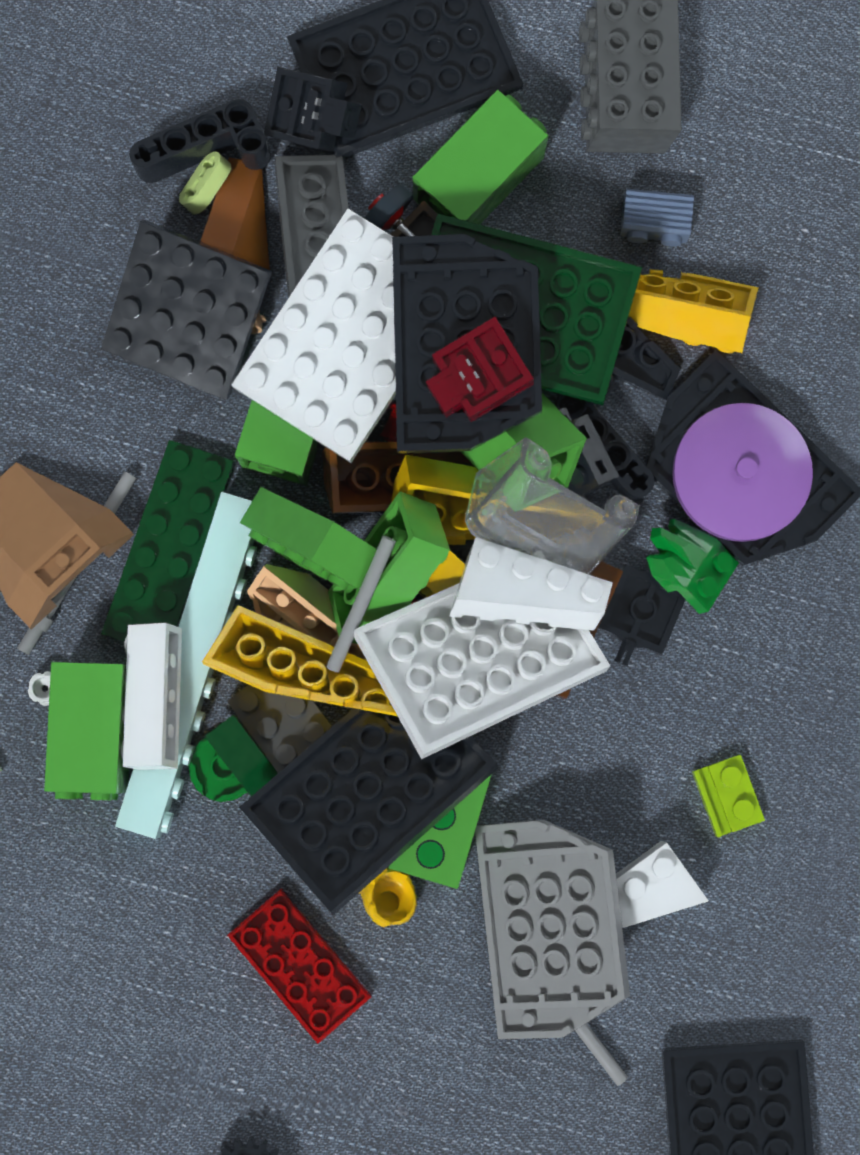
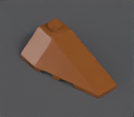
[200,157,270,270]

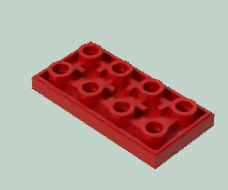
[227,888,372,1044]

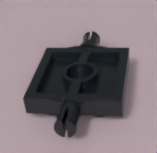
[598,564,686,666]

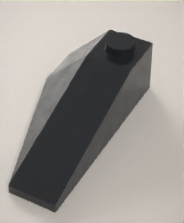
[612,317,680,400]

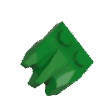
[646,519,739,614]

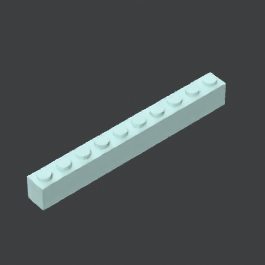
[115,492,257,839]

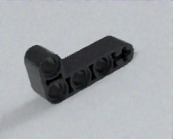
[129,99,271,183]
[555,376,655,502]

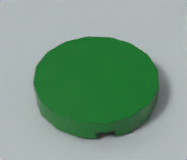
[189,738,248,802]

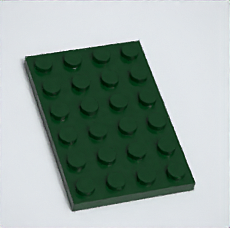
[431,213,642,405]

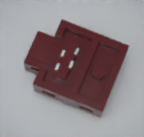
[426,317,534,422]

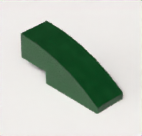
[205,715,278,796]

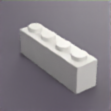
[120,623,182,770]

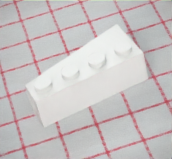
[449,537,613,631]

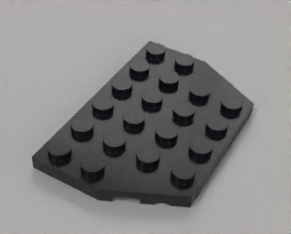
[392,234,542,453]
[646,349,860,566]

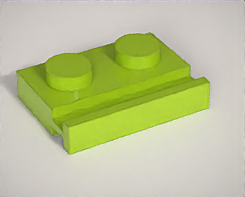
[692,755,765,838]

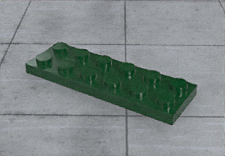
[101,440,235,642]

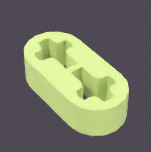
[179,152,231,214]

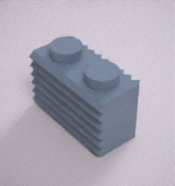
[620,188,694,247]

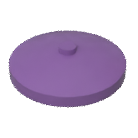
[673,403,813,542]

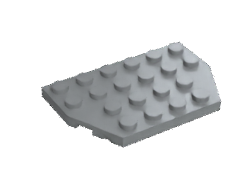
[475,820,630,1039]

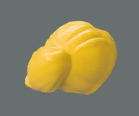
[358,867,417,927]

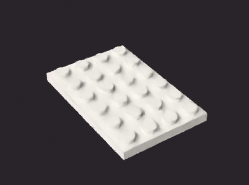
[231,209,396,463]
[354,548,610,759]

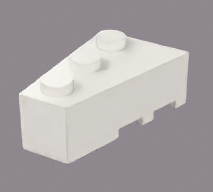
[616,841,709,928]

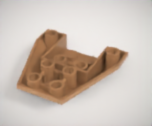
[0,462,134,630]

